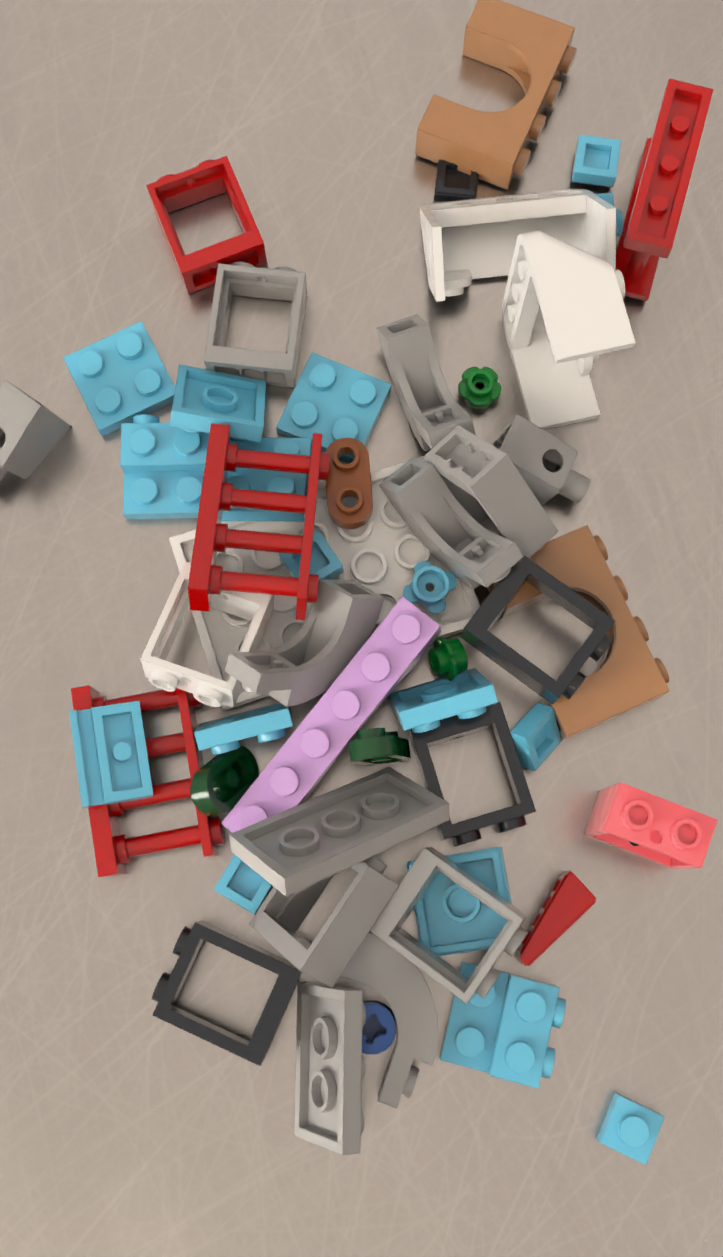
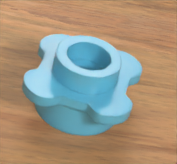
[403,561,457,614]

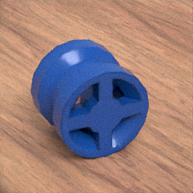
[362,1000,396,1054]

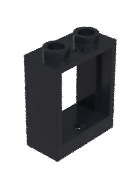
[461,554,615,704]
[409,702,536,847]
[152,920,303,1066]

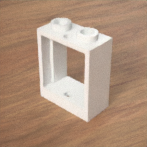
[141,561,274,708]

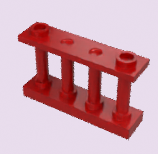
[616,78,714,301]
[188,423,330,620]
[71,685,224,877]

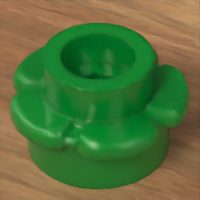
[458,366,502,408]
[428,637,468,681]

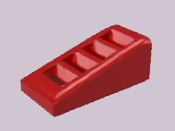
[514,871,597,966]

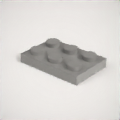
[294,982,366,1155]

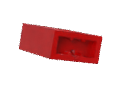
[146,156,268,294]

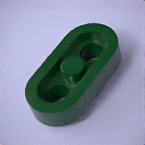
[348,728,411,765]
[190,746,259,816]

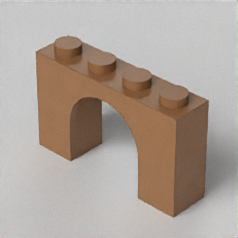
[415,0,577,190]
[487,525,670,742]

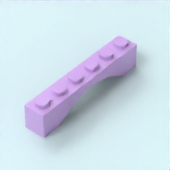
[221,596,442,833]

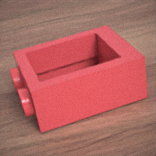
[583,782,717,869]

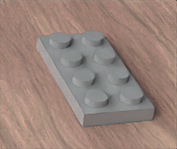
[229,767,450,897]

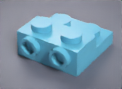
[120,414,210,520]
[439,961,566,1088]

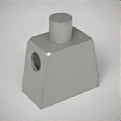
[0,380,71,481]
[492,414,591,505]

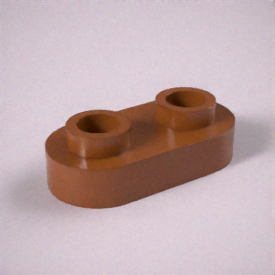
[325,438,373,529]

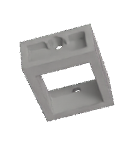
[204,262,308,388]
[424,425,559,559]
[370,847,528,1004]
[249,856,399,988]

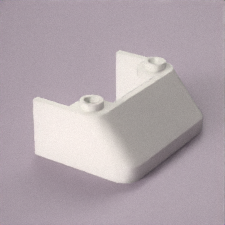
[420,189,616,302]
[502,230,636,430]

